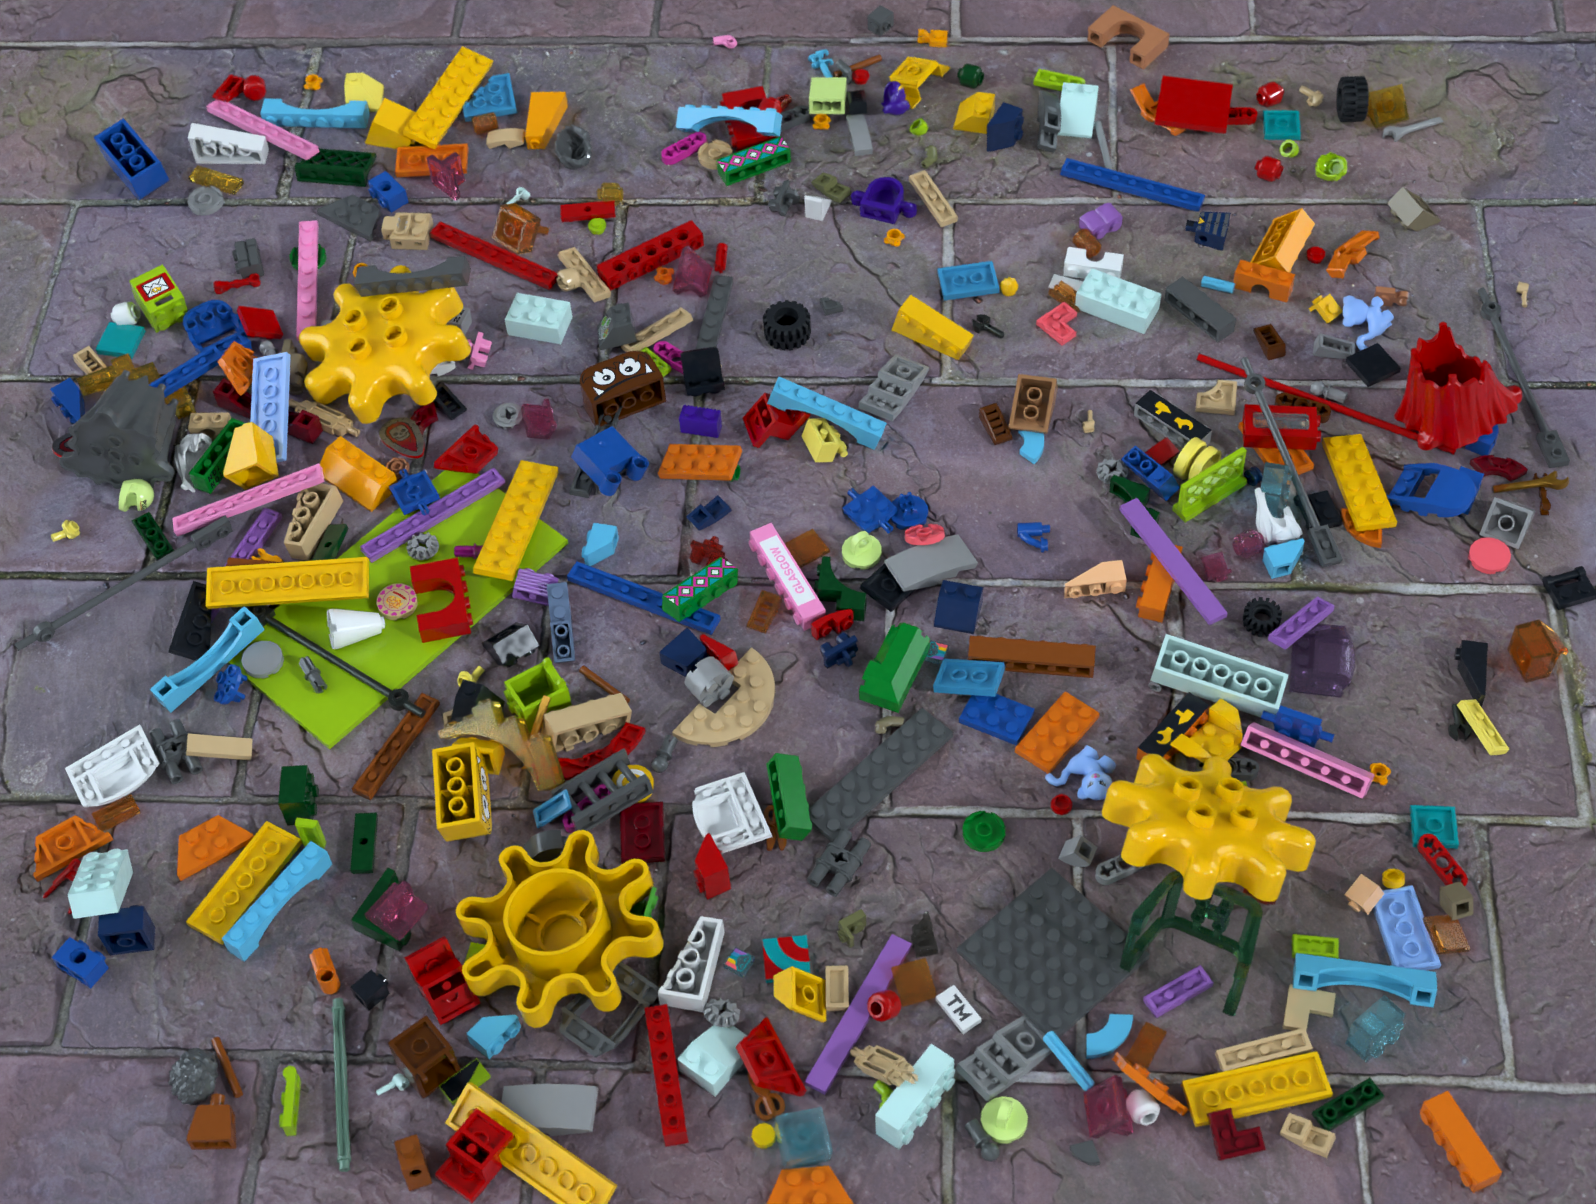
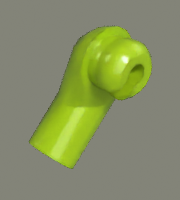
[873,1080,894,1108]

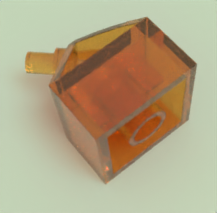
[491,203,549,254]
[1507,619,1568,683]

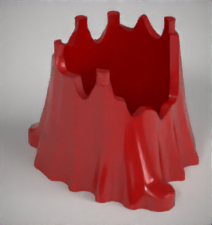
[1394,322,1522,451]

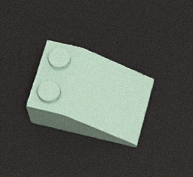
[1058,82,1099,138]
[677,1025,747,1097]

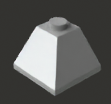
[1479,497,1536,550]

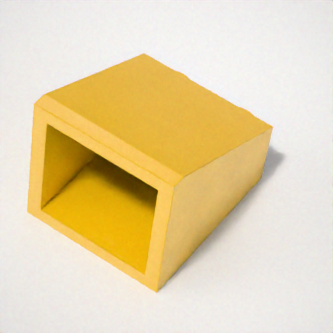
[365,98,416,149]
[223,422,279,490]

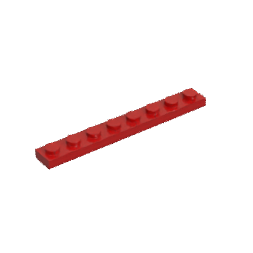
[430,221,558,290]

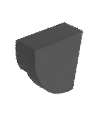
[820,297,843,316]
[1070,1140,1100,1166]

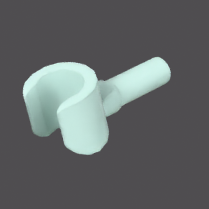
[506,187,530,207]
[376,1073,410,1096]

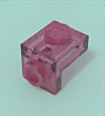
[1201,551,1232,583]

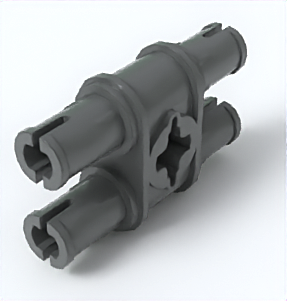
[149,719,203,784]
[807,828,871,897]

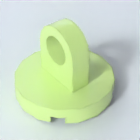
[842,531,882,570]
[981,1096,1028,1144]

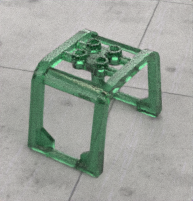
[1120,870,1263,1016]

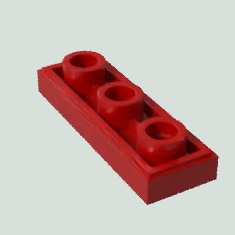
[560,200,616,222]

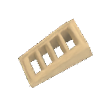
[73,346,111,383]

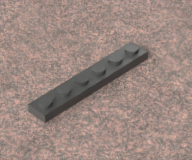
[695,275,734,350]

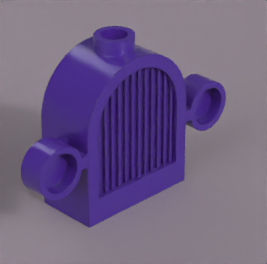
[851,177,917,224]

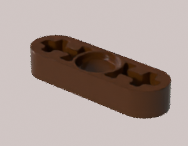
[1274,393,1331,423]

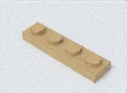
[909,170,958,227]
[621,307,693,352]
[1215,1028,1313,1072]

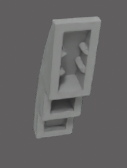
[845,114,873,156]

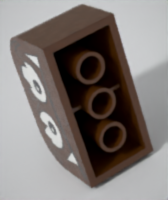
[580,351,666,427]

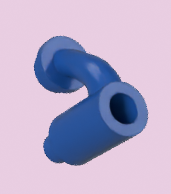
[1017,522,1050,553]

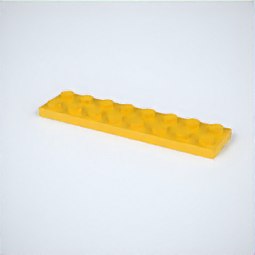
[403,46,493,150]
[473,460,559,581]
[206,557,369,609]
[445,1082,618,1204]

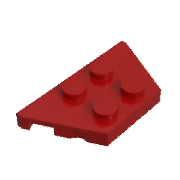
[434,424,498,474]
[736,1017,807,1097]

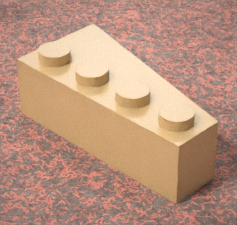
[284,483,343,561]
[540,693,632,757]

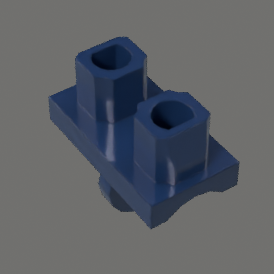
[820,632,858,669]

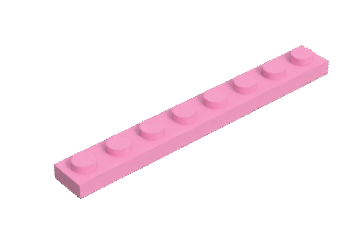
[206,99,319,160]
[296,221,318,341]
[172,464,324,537]

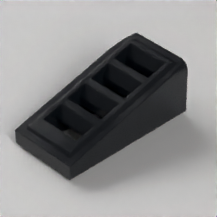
[847,90,867,115]
[431,382,467,420]

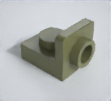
[837,909,866,948]

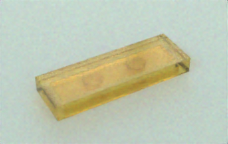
[188,165,244,195]

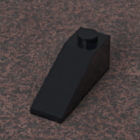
[1454,640,1488,707]

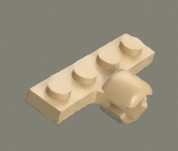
[556,247,611,302]

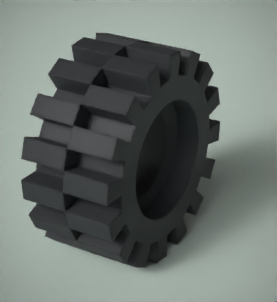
[1243,597,1282,637]

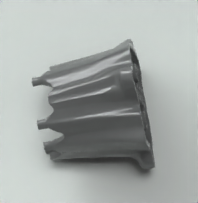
[59,370,179,489]

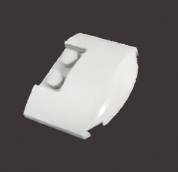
[65,725,160,808]
[692,772,772,854]

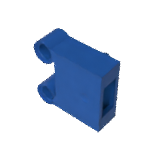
[571,426,649,496]

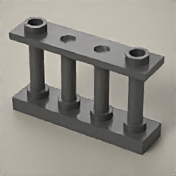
[551,749,654,831]

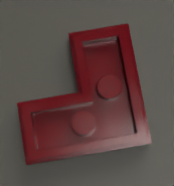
[1206,1108,1266,1161]

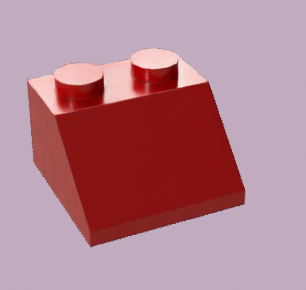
[693,833,731,900]

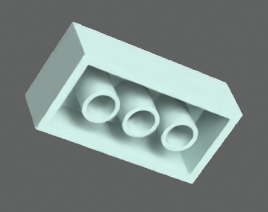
[1075,268,1161,334]
[68,849,133,919]
[875,1044,955,1149]

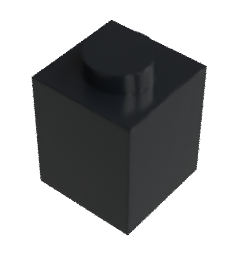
[350,969,390,1011]

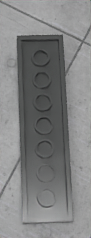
[809,708,953,842]

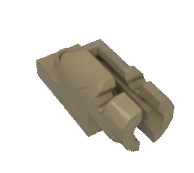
[281,339,308,395]

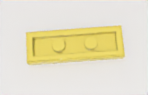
[1457,699,1509,755]

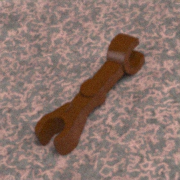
[1533,473,1551,515]

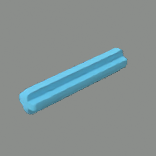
[1043,1031,1095,1091]

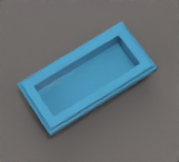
[533,789,572,828]

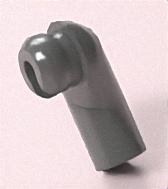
[835,59,852,84]

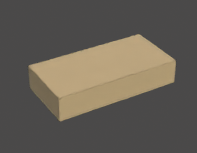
[825,966,849,1011]

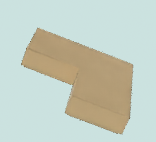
[1283,984,1336,1031]

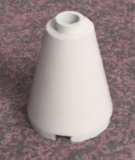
[327,608,385,649]

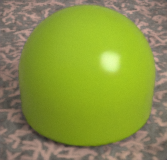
[910,118,928,136]
[1280,140,1299,157]

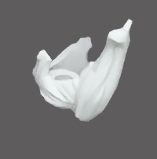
[174,433,212,492]
[1255,487,1303,546]

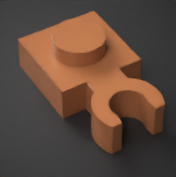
[1374,286,1408,307]

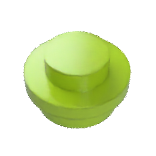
[588,218,606,235]

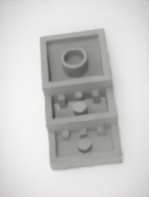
[858,354,930,422]
[884,534,978,591]
[955,1015,1052,1102]
[501,1084,598,1136]

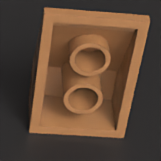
[1008,374,1058,434]

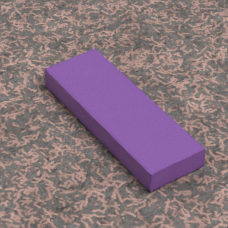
[1143,965,1214,1018]

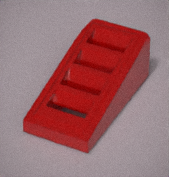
[212,74,245,102]
[700,634,739,671]

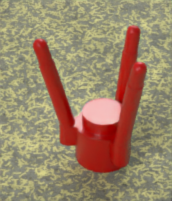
[43,859,81,914]

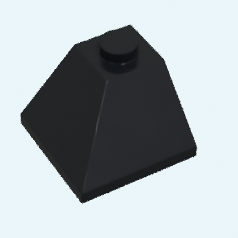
[450,679,505,738]

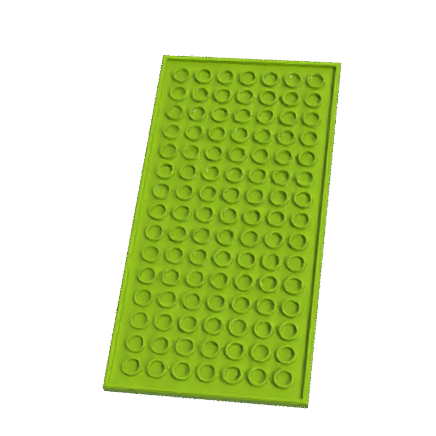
[227,470,569,750]

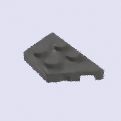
[317,194,381,242]

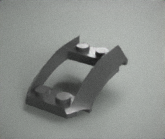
[559,961,660,1057]

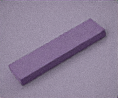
[1268,597,1334,649]

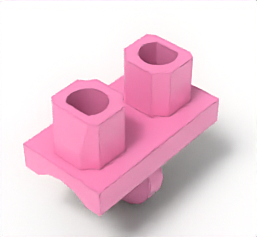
[467,332,492,370]

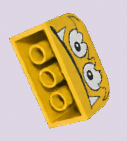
[432,742,492,842]

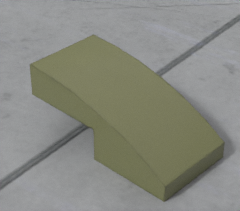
[811,172,852,203]

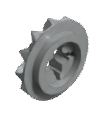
[493,403,524,429]
[1096,457,1129,484]
[406,532,439,560]
[703,997,740,1027]

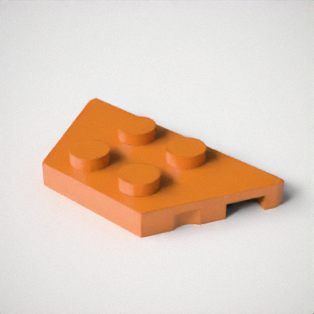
[218,341,264,396]
[33,815,113,882]
[177,815,254,881]
[1112,1052,1189,1117]
[767,1166,853,1204]

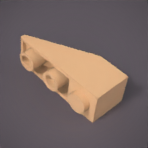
[1064,560,1127,598]

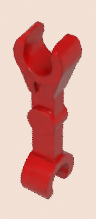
[213,273,261,294]

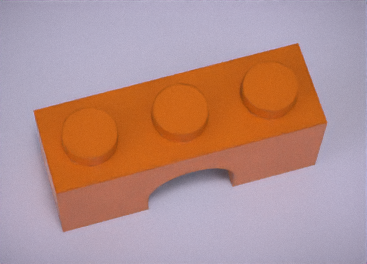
[1233,259,1295,303]

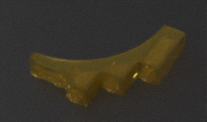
[76,354,196,420]
[438,699,565,791]

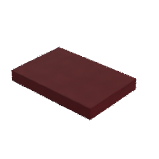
[620,801,665,864]

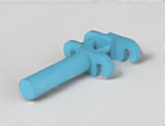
[808,49,834,78]

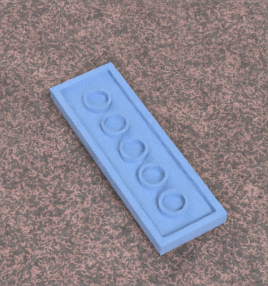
[250,352,291,462]

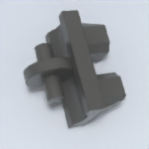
[768,180,800,216]

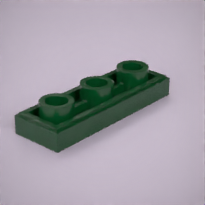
[132,512,174,561]
[312,524,349,561]
[350,812,378,874]
[1312,1078,1385,1132]

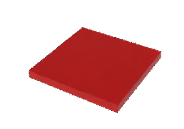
[1154,76,1233,134]

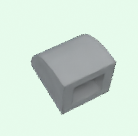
[1058,835,1097,867]

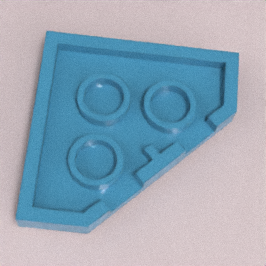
[463,73,517,122]

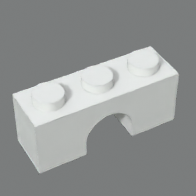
[1064,247,1124,279]

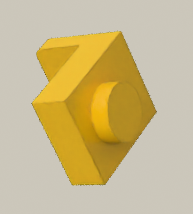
[1308,293,1343,324]

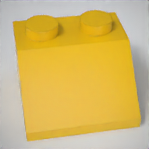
[953,92,995,134]
[452,737,505,775]

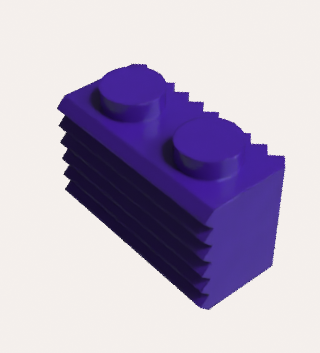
[679,405,722,438]

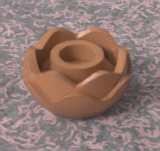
[386,457,410,480]

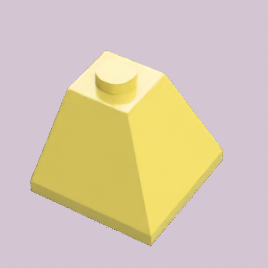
[344,73,384,112]

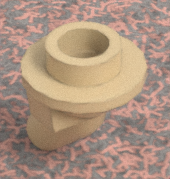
[1299,85,1324,107]

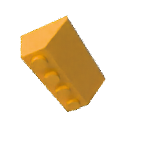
[1251,208,1315,273]
[320,436,397,512]

